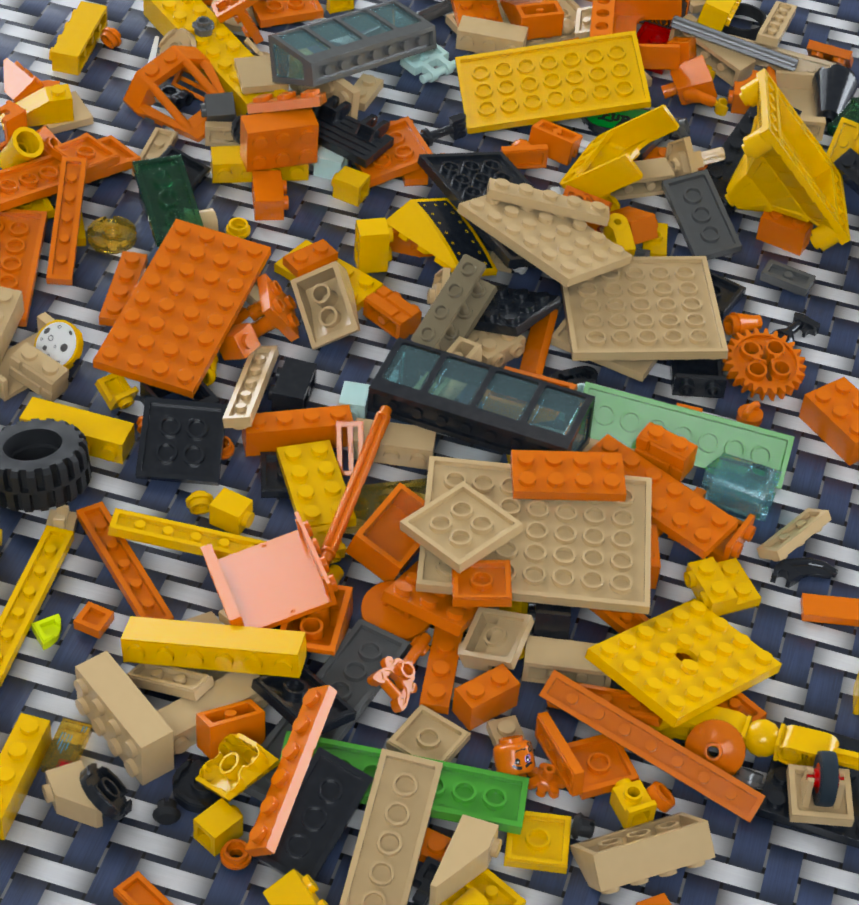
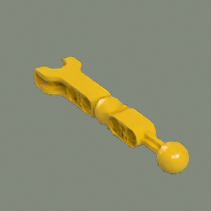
[648,706,859,770]

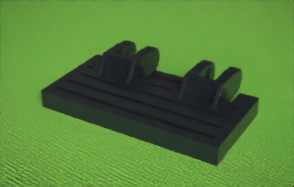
[312,95,394,168]

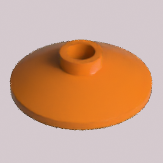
[685,719,746,776]

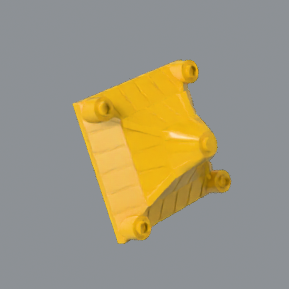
[725,68,850,251]

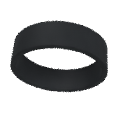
[721,3,767,41]

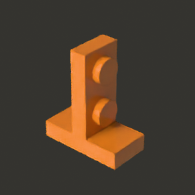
[211,0,264,45]

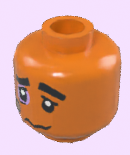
[493,735,535,777]

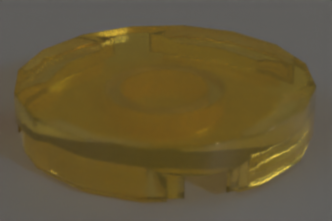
[87,216,137,254]

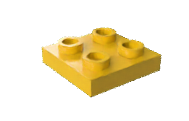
[827,117,859,162]
[440,868,526,905]

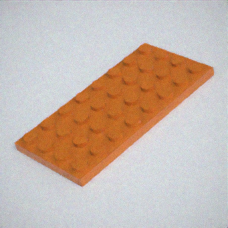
[93,219,271,398]

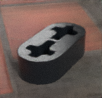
[551,366,598,384]

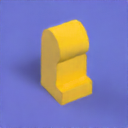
[603,213,636,257]

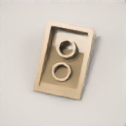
[290,261,360,350]

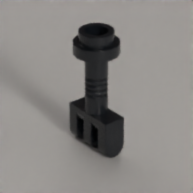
[420,113,467,147]

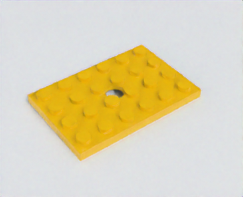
[585,598,782,728]

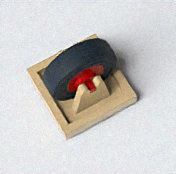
[786,751,854,827]

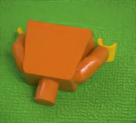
[661,55,729,116]

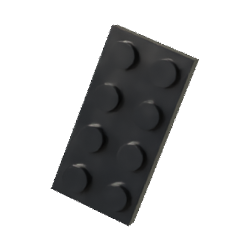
[254,747,374,881]

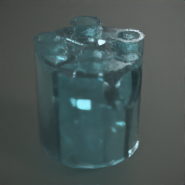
[702,452,782,522]

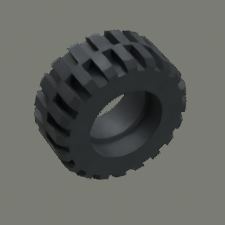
[0,418,92,512]

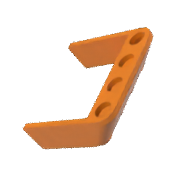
[590,0,682,70]

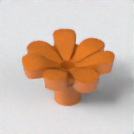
[527,763,565,799]

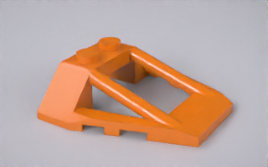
[123,45,225,142]

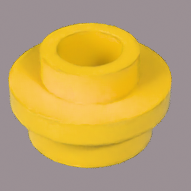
[226,217,251,239]
[185,490,214,515]

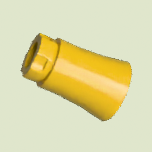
[0,127,44,170]

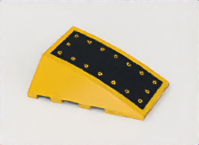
[386,198,498,276]

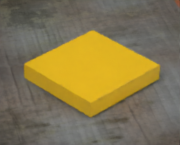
[504,811,571,874]

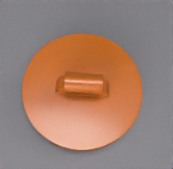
[361,580,431,641]

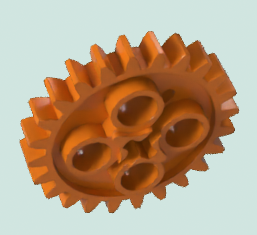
[722,328,806,401]

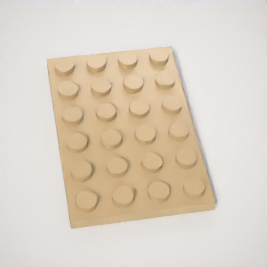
[457,183,633,288]

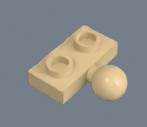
[562,6,592,39]

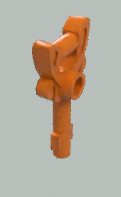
[367,632,432,713]

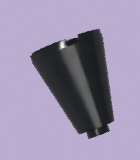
[812,64,858,127]

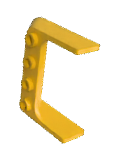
[559,104,680,199]

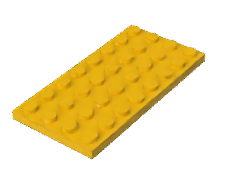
[455,30,651,134]

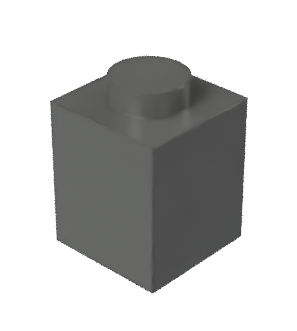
[200,92,236,122]

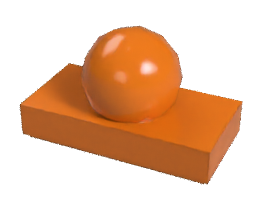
[501,139,549,169]

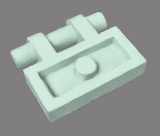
[400,44,456,84]

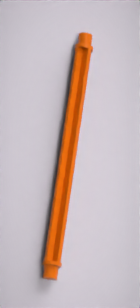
[319,405,392,566]

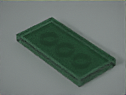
[132,154,204,247]

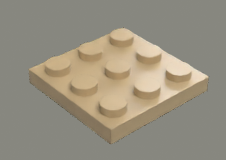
[400,481,523,573]

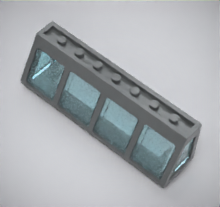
[268,0,437,87]

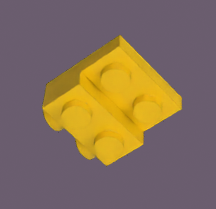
[684,557,761,616]

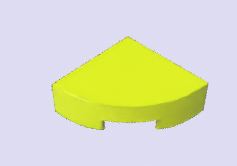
[31,613,62,650]

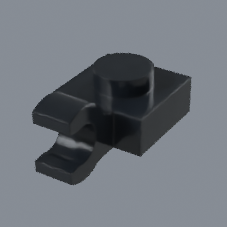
[412,856,441,905]

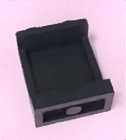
[669,359,727,399]

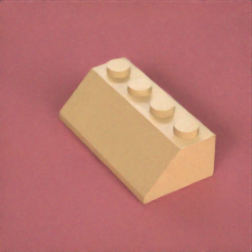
[570,812,715,894]

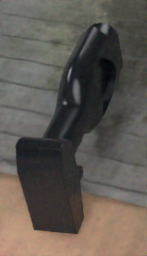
[770,312,820,343]

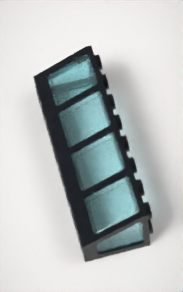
[367,338,595,455]

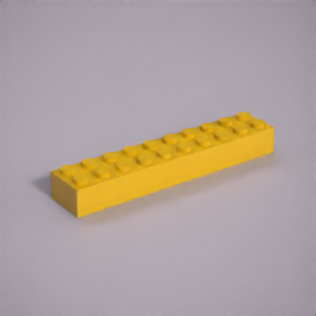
[143,0,288,117]

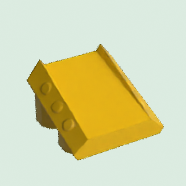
[195,733,280,802]

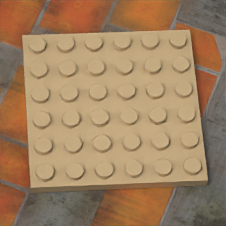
[560,256,728,361]

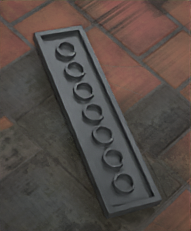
[243,619,411,802]

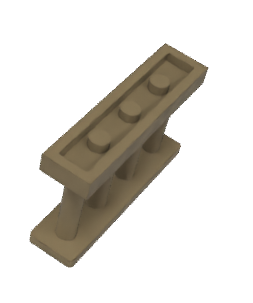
[411,254,498,351]

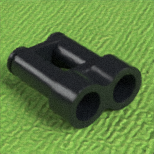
[154,83,194,111]

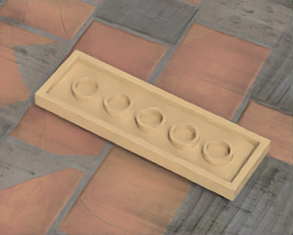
[339,748,443,905]

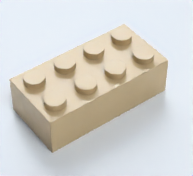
[74,650,174,786]

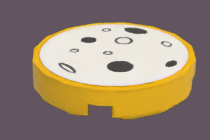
[34,320,84,369]

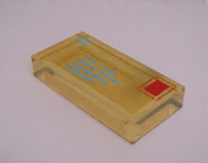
[40,718,92,773]

